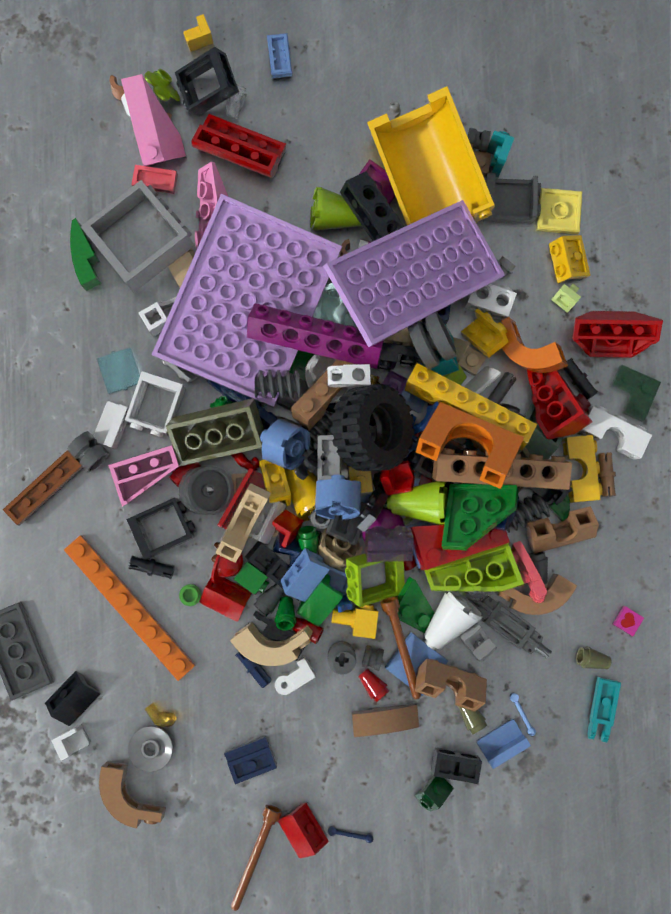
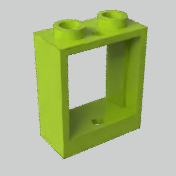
[345,548,405,607]

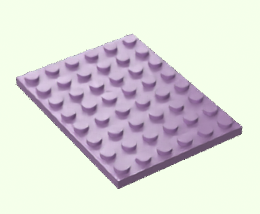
[151,194,342,407]

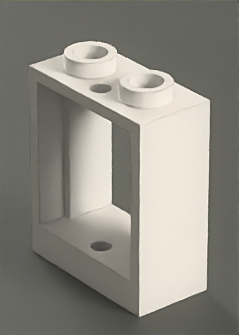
[125,371,186,438]

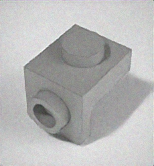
[460,623,497,662]

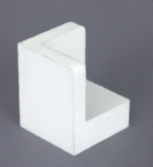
[51,724,90,761]

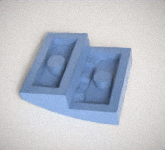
[385,632,448,696]

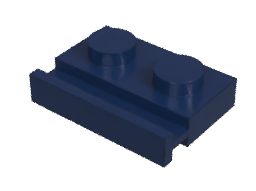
[224,736,277,784]

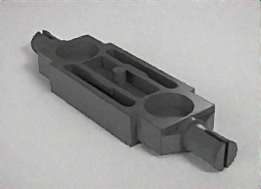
[468,592,552,658]

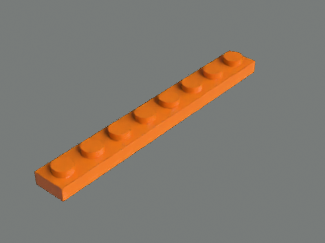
[64,535,196,681]

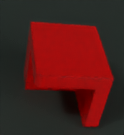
[380,461,415,495]
[272,509,304,548]

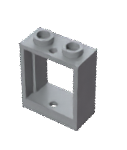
[317,435,349,480]

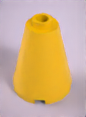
[284,468,318,522]

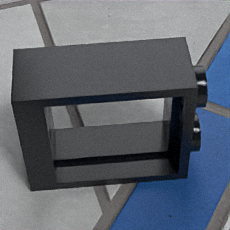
[175,47,239,116]
[126,497,196,559]

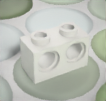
[465,283,517,320]

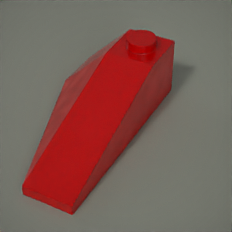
[527,370,593,440]

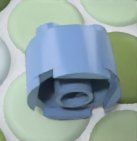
[260,419,310,470]
[315,475,361,519]

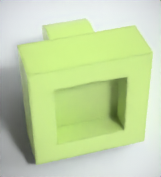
[551,283,581,313]

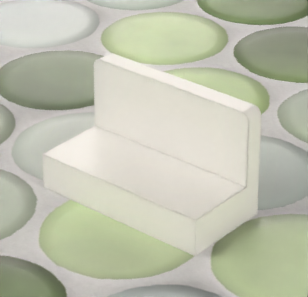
[93,401,129,449]

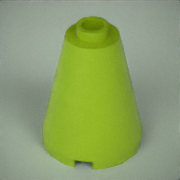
[310,187,362,231]
[387,481,448,525]

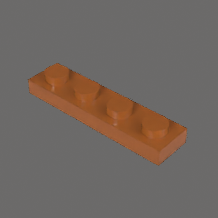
[2,450,83,526]

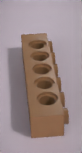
[432,448,572,490]

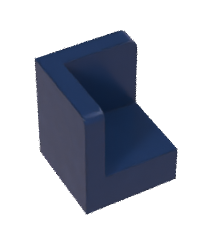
[273,532,300,567]

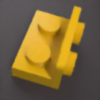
[549,235,591,283]
[461,308,508,358]

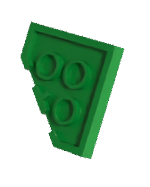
[442,484,518,550]

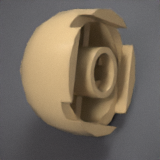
[317,527,362,568]

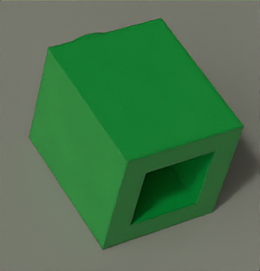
[234,561,269,595]

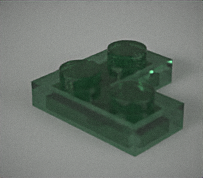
[612,365,661,421]

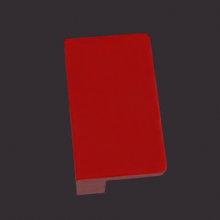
[199,578,252,622]
[278,803,329,859]

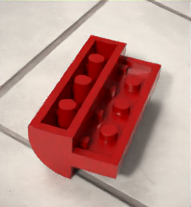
[191,114,286,178]

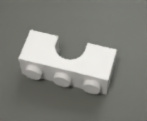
[579,406,652,460]

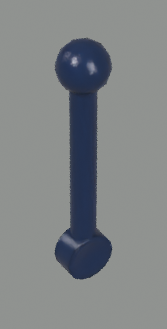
[328,826,374,843]

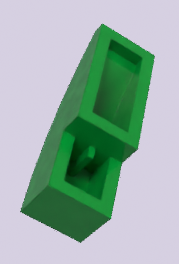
[70,218,101,291]

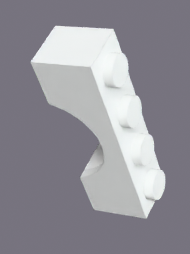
[139,296,177,336]

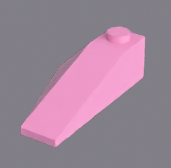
[121,74,186,166]
[195,162,228,250]

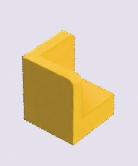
[183,14,214,52]

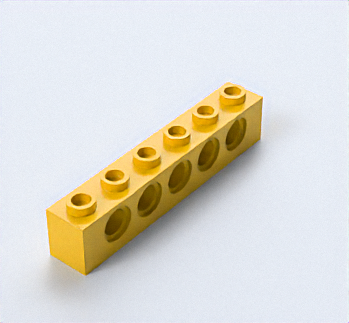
[405,363,537,450]

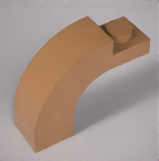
[498,574,577,615]
[99,762,166,828]

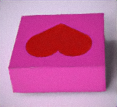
[613,606,644,636]

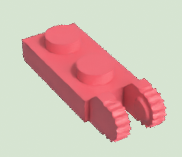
[511,541,547,603]

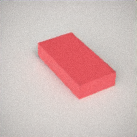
[131,165,178,194]

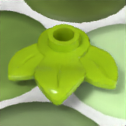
[144,69,180,101]

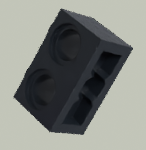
[431,748,482,784]

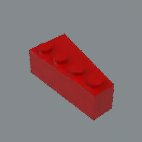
[408,525,510,570]

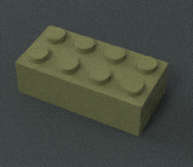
[166,398,264,466]

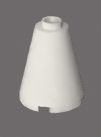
[424,591,483,650]

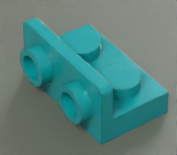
[487,131,515,177]

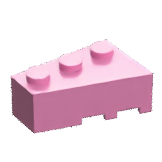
[108,445,180,507]

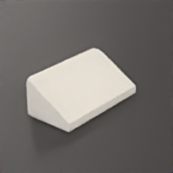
[464,366,501,395]
[249,499,286,544]

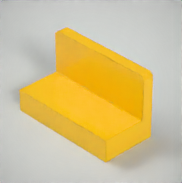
[259,460,291,506]

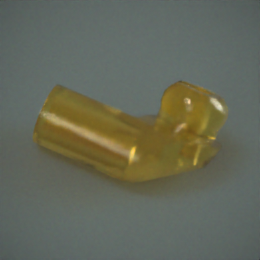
[144,702,176,727]

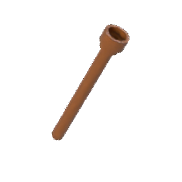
[380,597,421,699]
[231,805,282,911]

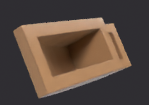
[352,704,419,737]

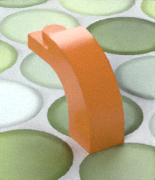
[501,317,568,373]

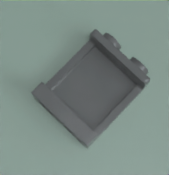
[483,173,541,223]

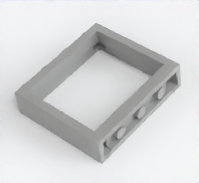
[81,180,195,293]

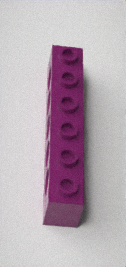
[247,303,384,369]

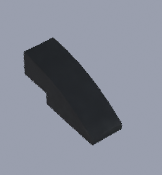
[245,541,299,601]

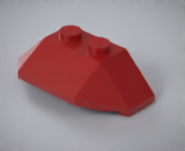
[572,311,663,358]

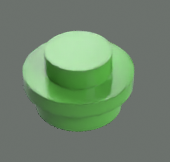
[179,584,201,606]

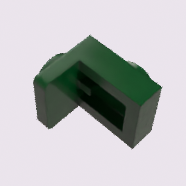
[415,776,454,811]

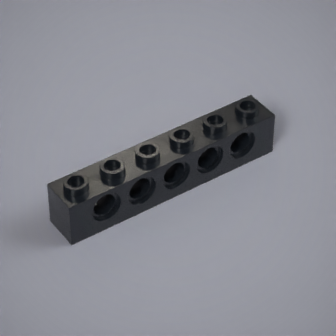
[340,171,404,241]

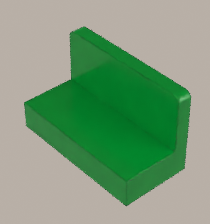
[297,574,343,627]

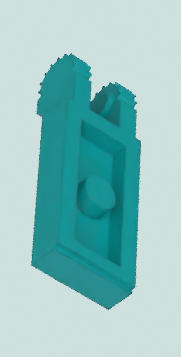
[587,677,621,743]

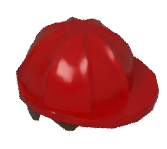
[211,542,243,584]

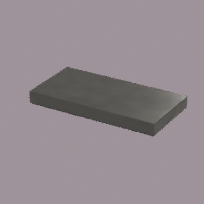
[0,601,54,701]

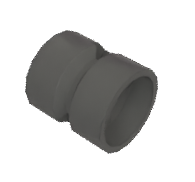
[67,431,109,472]

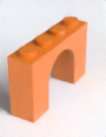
[416,402,524,489]

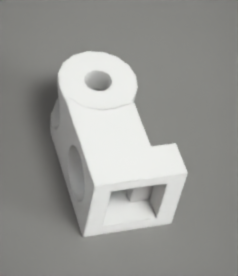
[327,364,371,387]
[275,656,316,695]

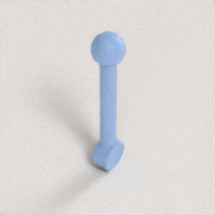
[510,693,536,736]

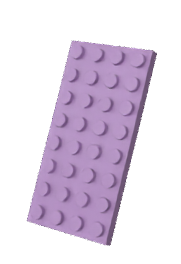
[323,200,505,347]

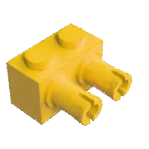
[331,604,379,639]

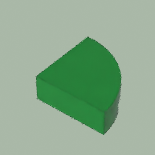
[548,495,570,522]

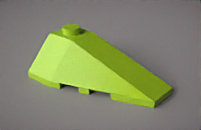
[424,543,524,592]

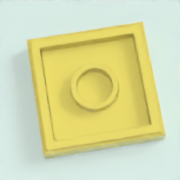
[536,188,583,235]

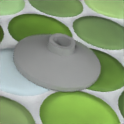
[128,726,173,772]

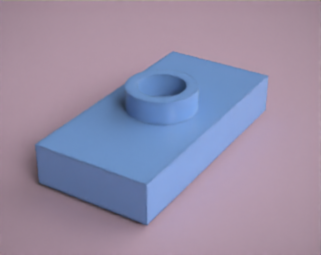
[267,33,292,78]

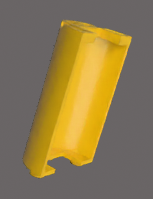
[367,86,495,226]

